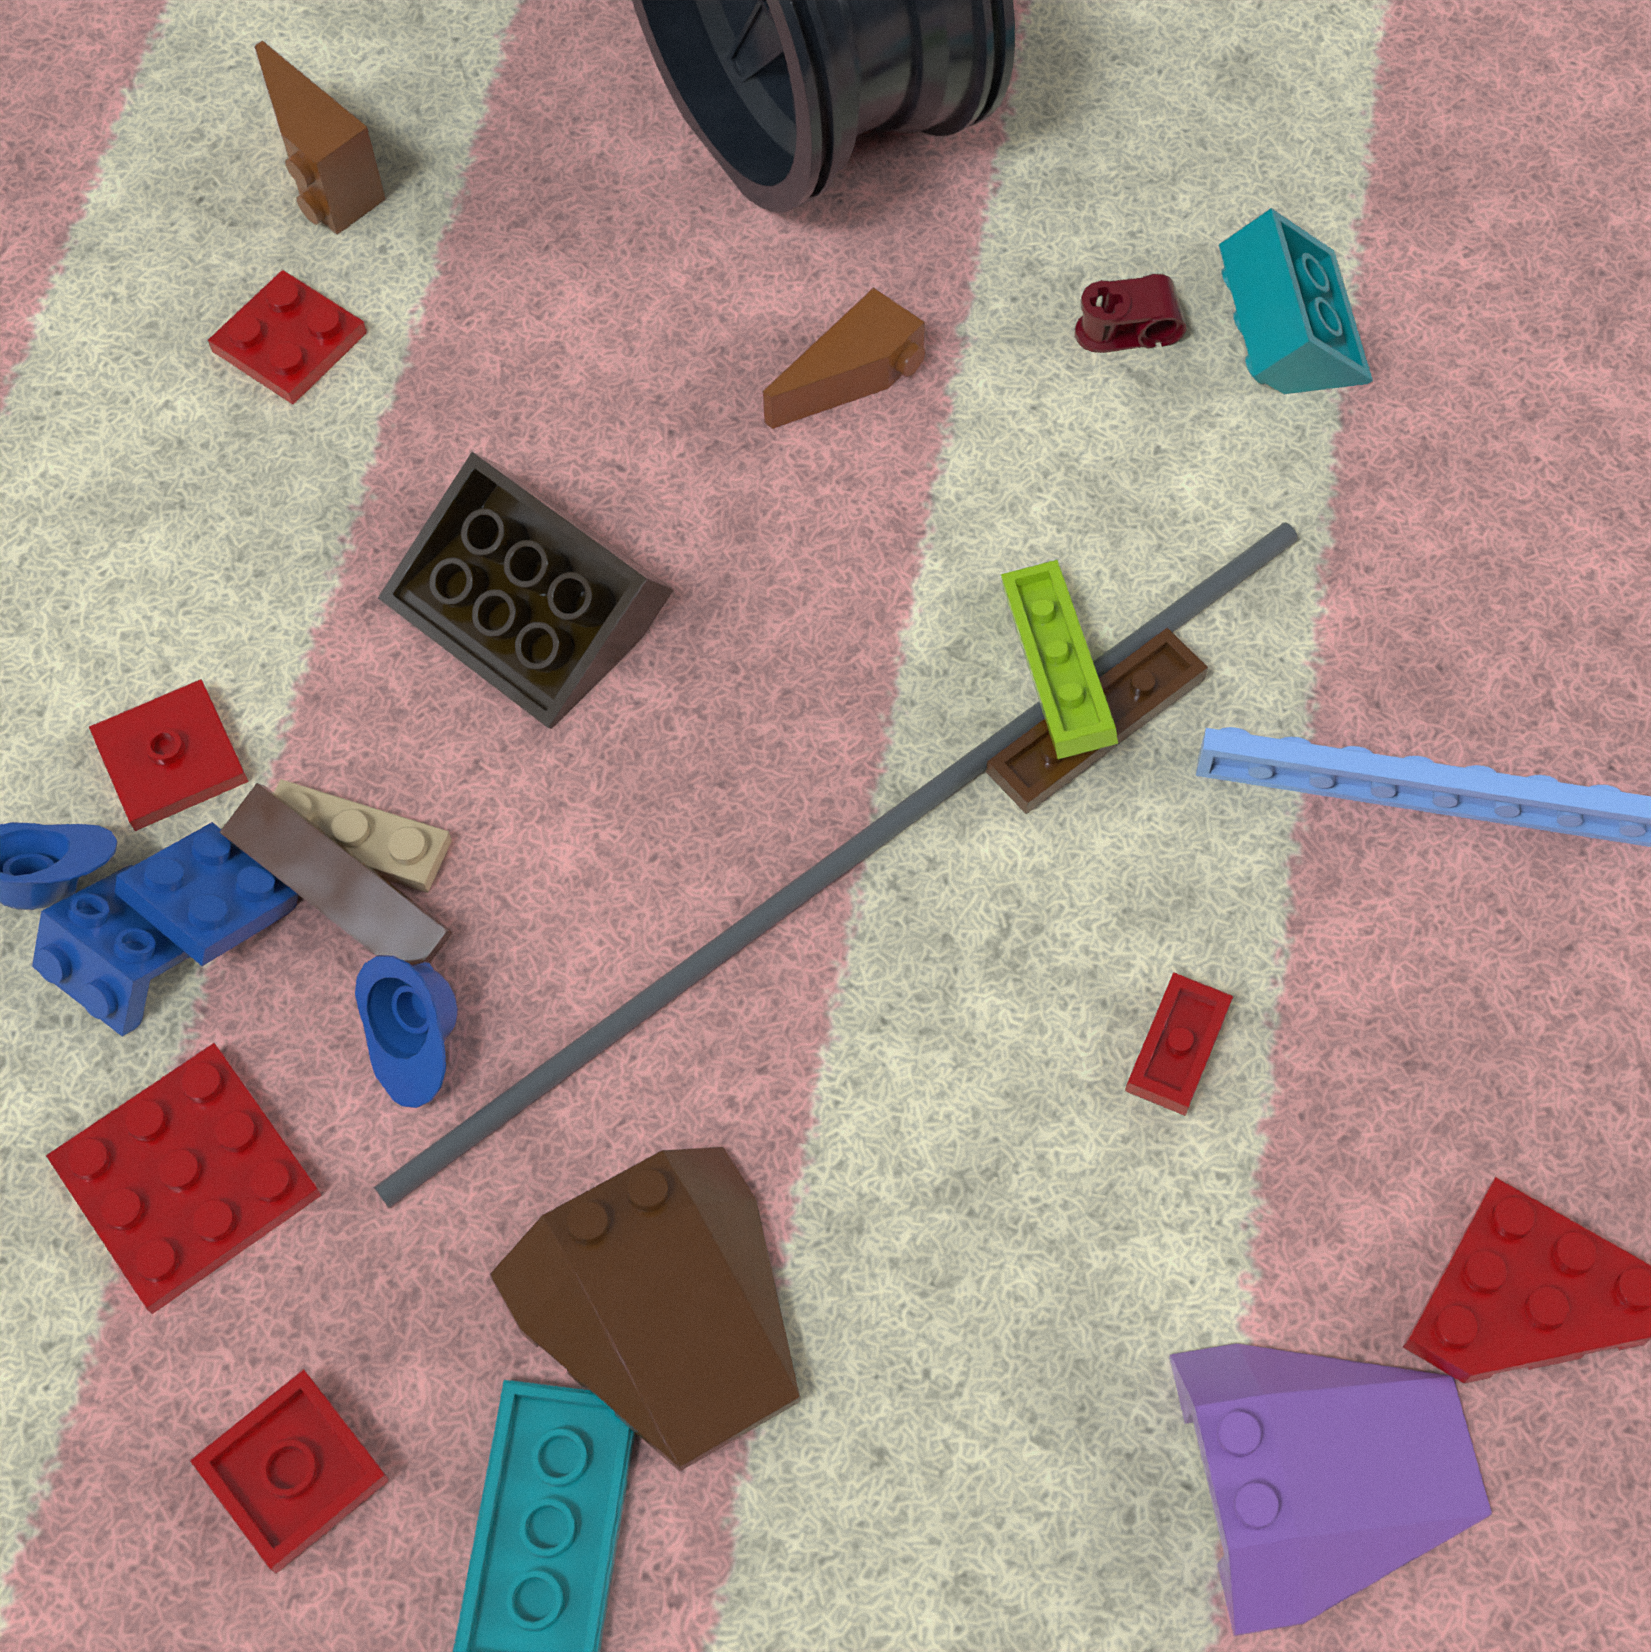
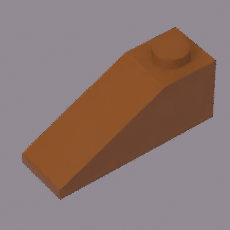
[763,287,926,429]

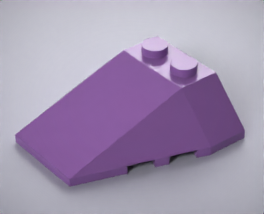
[1169,1343,1492,1636]

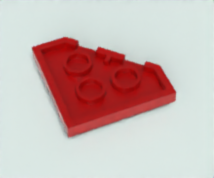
[1403,1177,1651,1384]

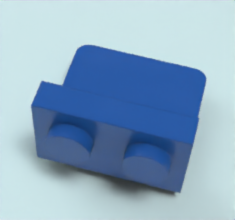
[32,865,190,1037]

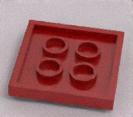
[46,1043,322,1314]

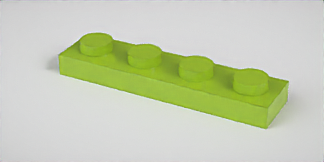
[1001,560,1118,759]

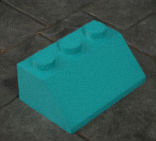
[1218,208,1373,394]

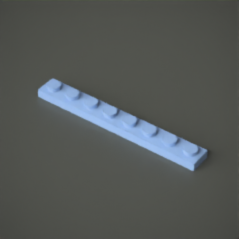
[1196,727,1651,847]

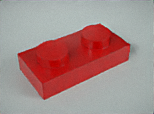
[1125,972,1233,1116]

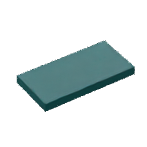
[453,1380,635,1652]

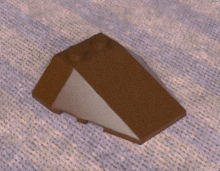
[490,1147,800,1471]

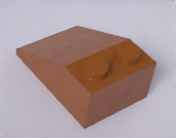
[254,40,386,235]

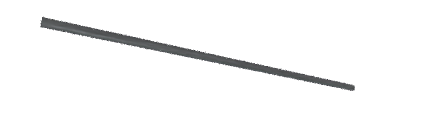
[374,522,1298,1208]

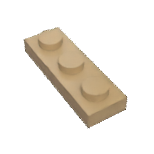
[274,779,452,893]

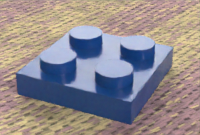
[114,822,299,966]

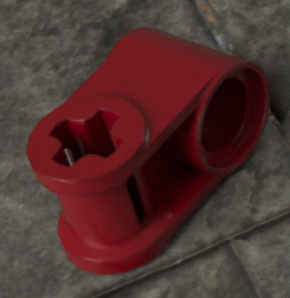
[1074,274,1187,353]

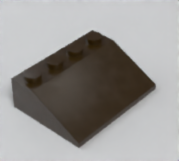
[378,452,674,729]

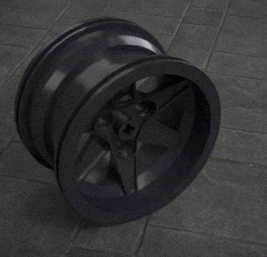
[632,0,1015,213]

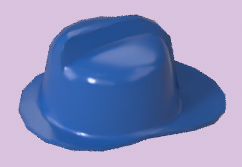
[0,822,118,910]
[355,955,458,1108]

